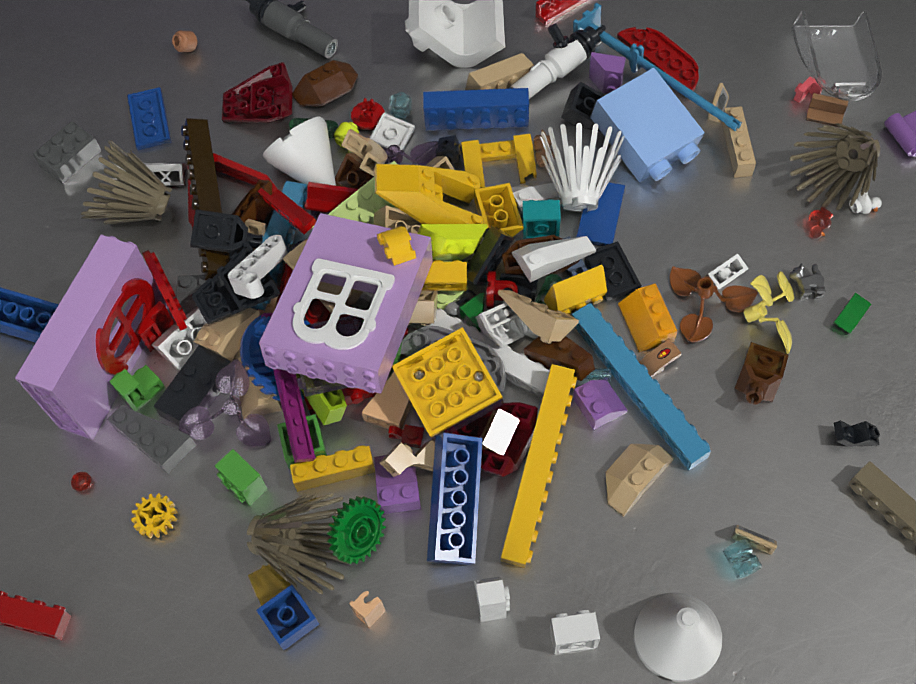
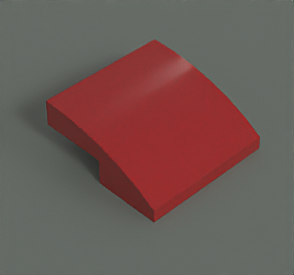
[138,301,174,352]

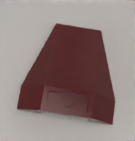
[222,62,293,123]

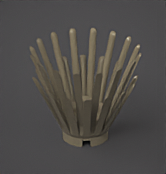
[789,123,881,211]
[81,140,172,224]
[247,493,348,594]

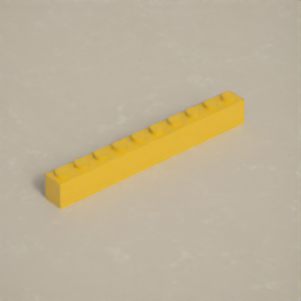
[501,364,577,568]

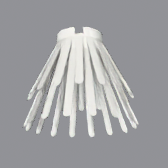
[540,123,625,212]

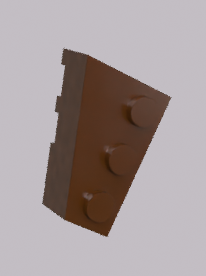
[523,336,595,381]

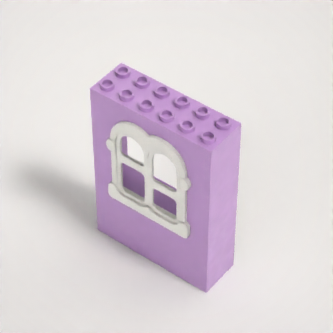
[259,213,433,394]

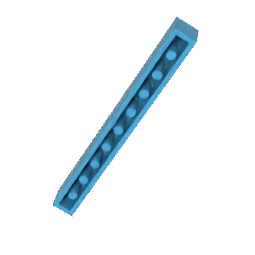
[572,303,711,471]

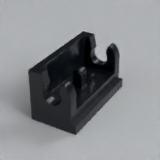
[500,272,538,302]

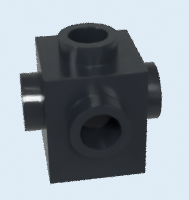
[436,135,462,164]

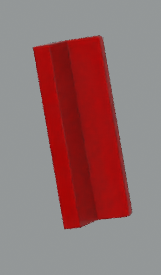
[305,182,358,213]

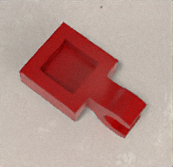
[388,424,424,448]

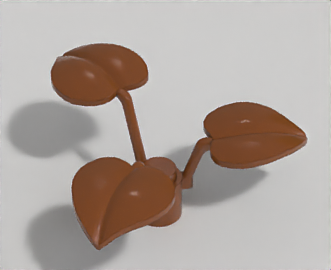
[670,266,758,342]

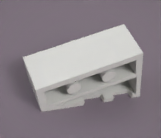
[474,577,510,622]

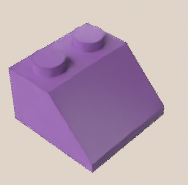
[589,52,626,94]
[573,380,628,430]

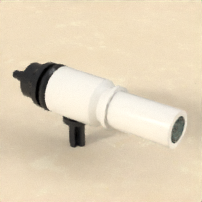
[509,23,606,99]

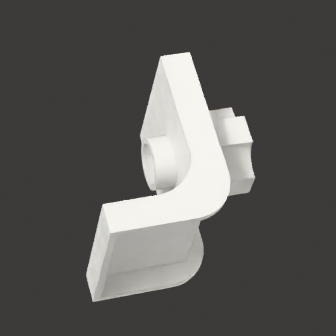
[405,0,505,68]

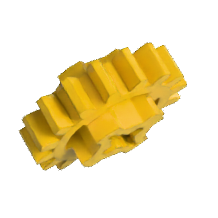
[131,493,178,539]

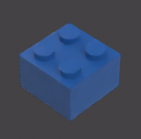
[256,584,319,650]

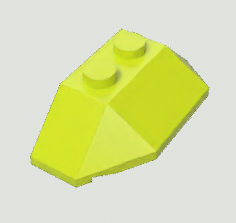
[417,224,488,260]

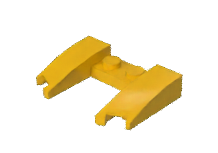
[461,134,537,188]

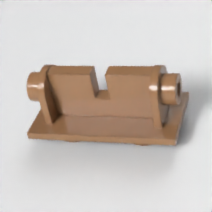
[533,129,555,167]

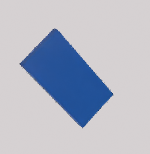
[127,87,171,150]
[577,182,625,246]

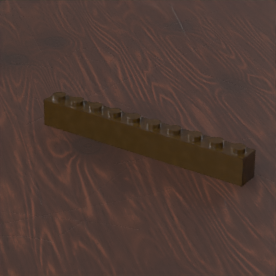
[181,118,230,280]

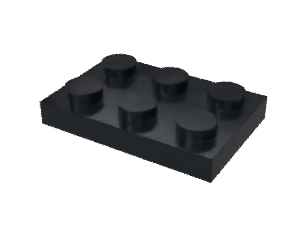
[584,241,642,301]

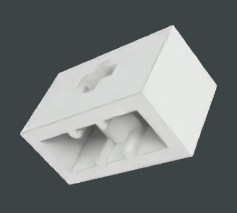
[702,254,748,293]

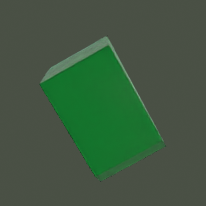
[460,293,485,333]

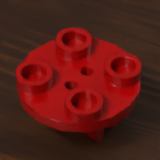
[351,98,385,130]

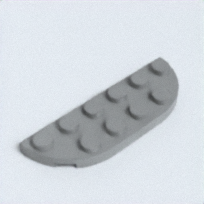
[401,326,506,391]

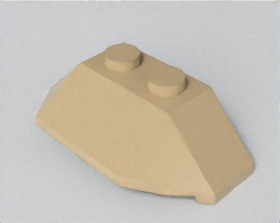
[605,444,675,516]

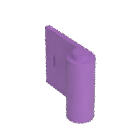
[884,111,916,157]

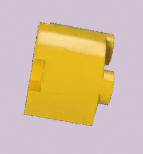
[377,226,416,266]

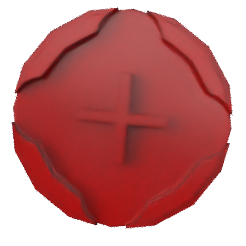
[486,271,518,309]

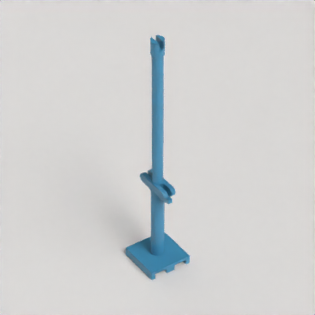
[573,2,742,131]

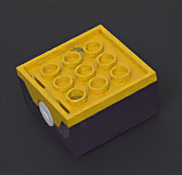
[392,327,504,441]

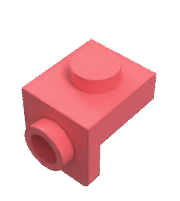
[793,77,824,103]

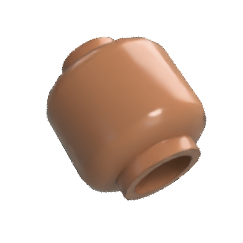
[172,30,198,53]

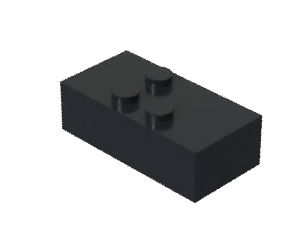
[153,345,235,433]

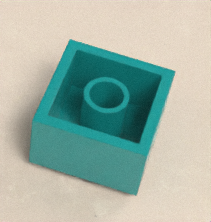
[522,199,561,239]

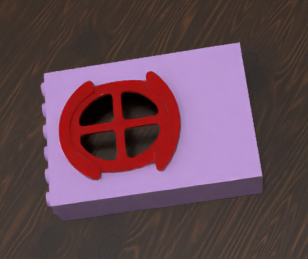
[15,235,167,440]

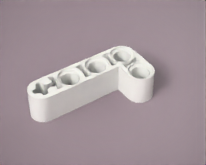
[228,235,288,299]

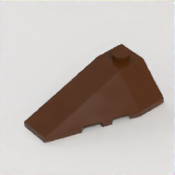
[335,153,374,189]

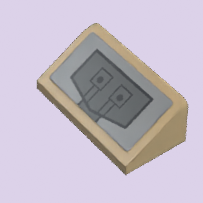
[707,83,729,122]
[732,525,777,555]

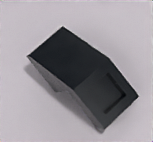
[833,420,880,447]

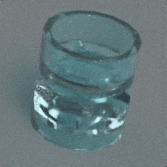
[723,539,762,579]

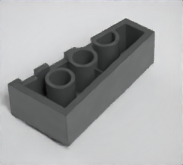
[107,405,196,474]

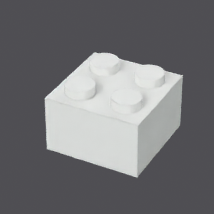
[550,610,600,655]

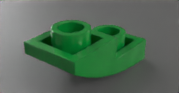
[833,293,871,334]

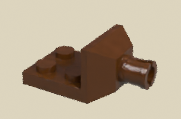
[735,342,789,405]

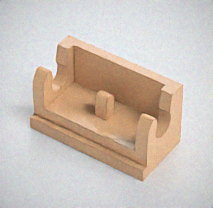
[349,591,385,628]

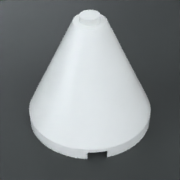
[263,116,336,186]
[634,593,722,682]

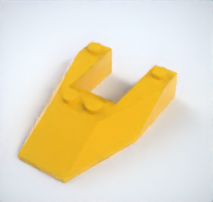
[375,164,484,224]

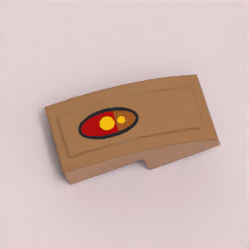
[639,339,681,378]

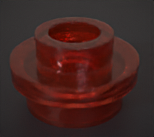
[71,472,92,492]

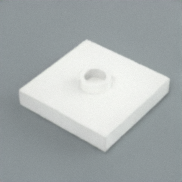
[370,113,415,156]

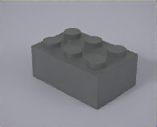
[33,121,101,184]

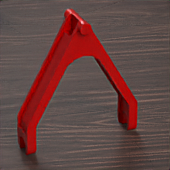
[188,153,277,230]

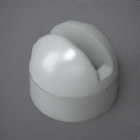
[444,302,460,318]

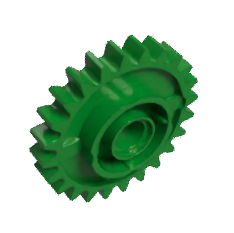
[327,496,386,564]

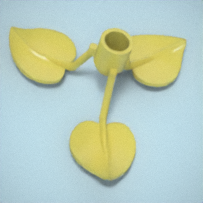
[744,271,794,354]

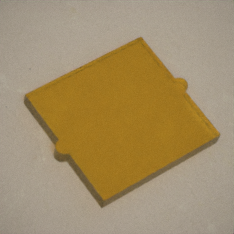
[248,565,291,606]

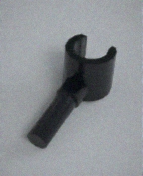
[456,290,476,305]

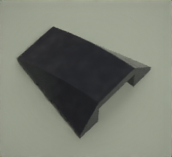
[191,241,282,325]

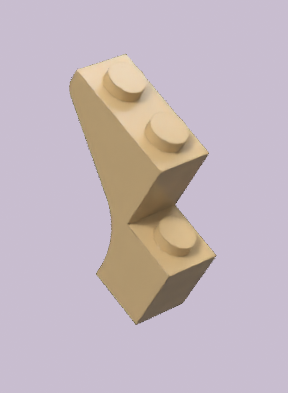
[380,440,435,477]

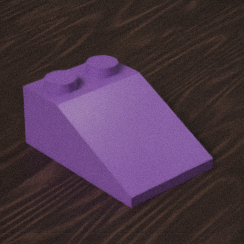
[374,451,421,515]

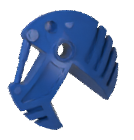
[240,315,316,402]

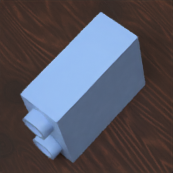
[590,68,705,183]

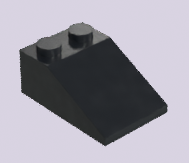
[561,81,605,133]

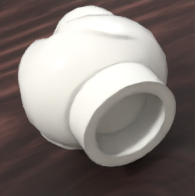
[849,191,882,214]

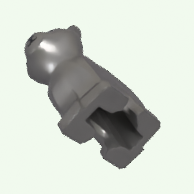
[789,263,826,300]

